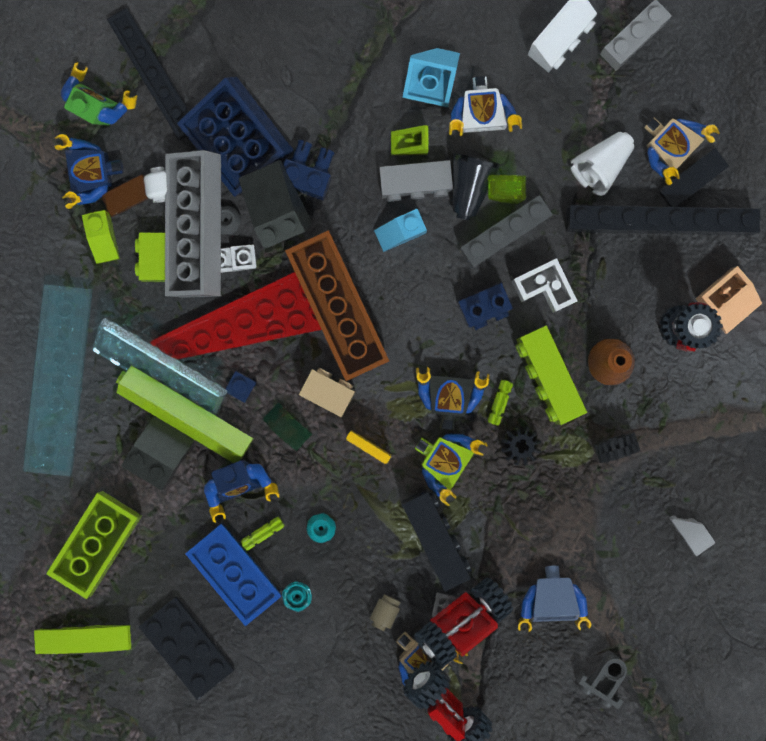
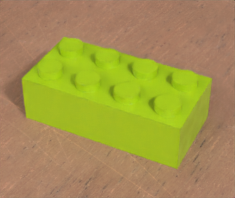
[515,325,587,425]
[46,491,142,599]

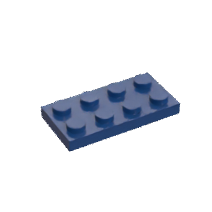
[185,523,282,626]

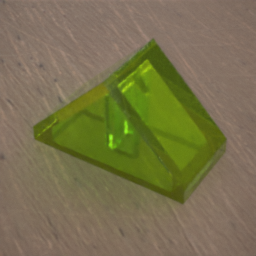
[488,175,526,204]

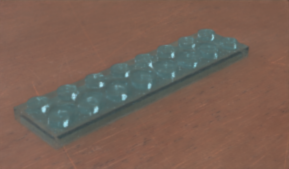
[23,284,93,476]

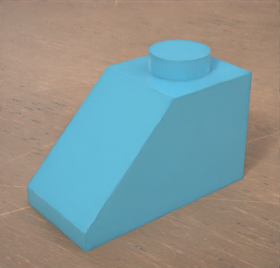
[374,209,427,252]

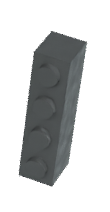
[459,195,553,269]

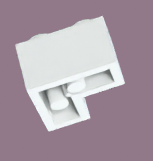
[511,258,577,313]

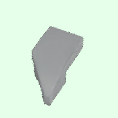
[669,516,715,557]

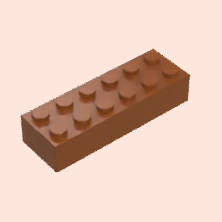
[285,230,389,381]

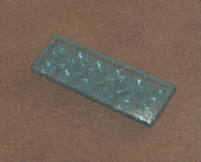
[92,318,228,416]

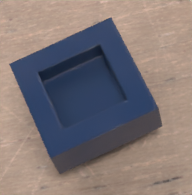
[224,371,257,403]

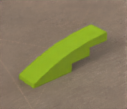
[34,625,131,654]

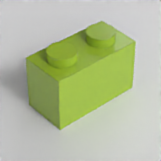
[135,233,165,282]

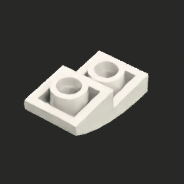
[221,245,256,273]

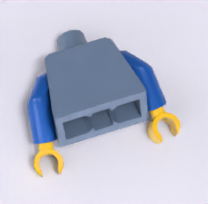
[518,566,591,632]

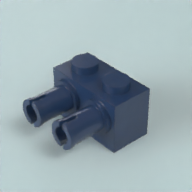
[283,140,335,201]
[457,283,513,330]

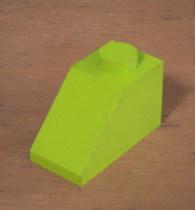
[82,210,120,264]

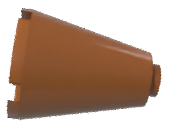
[588,339,635,385]

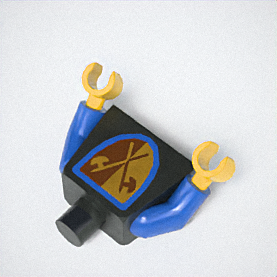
[416,367,490,430]

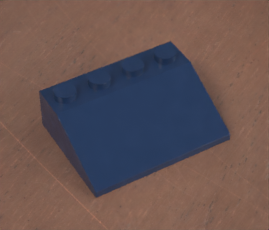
[177,77,294,197]

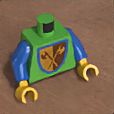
[61,62,137,125]

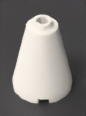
[571,132,634,196]

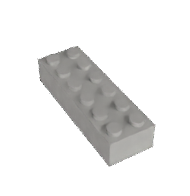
[165,150,221,298]

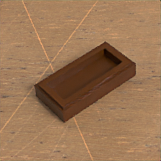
[101,175,149,217]

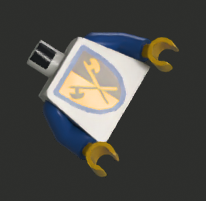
[449,76,522,136]

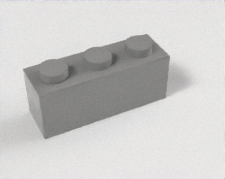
[600,0,672,71]
[380,160,453,202]

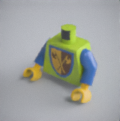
[415,434,488,506]

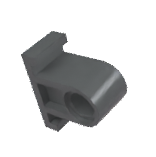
[575,654,627,709]

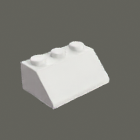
[528,0,597,73]

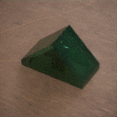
[263,402,312,451]

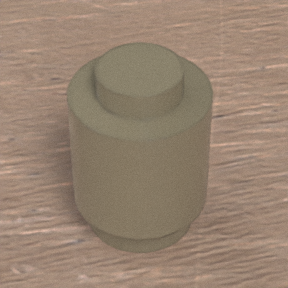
[369,594,401,631]

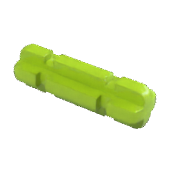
[488,380,513,426]
[241,517,284,550]

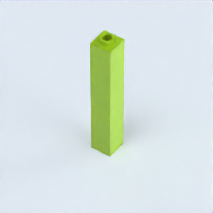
[116,365,253,463]

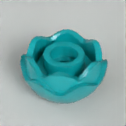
[307,513,336,543]
[282,582,312,612]

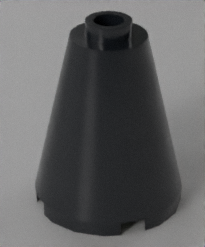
[453,153,500,220]

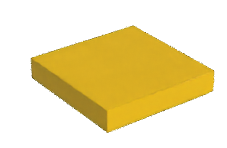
[346,430,391,464]

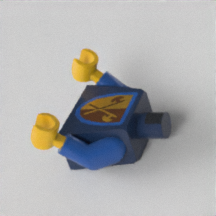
[54,134,124,209]
[204,460,279,523]

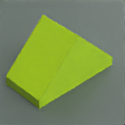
[391,125,428,155]

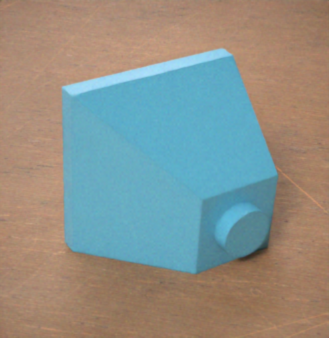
[402,48,460,107]

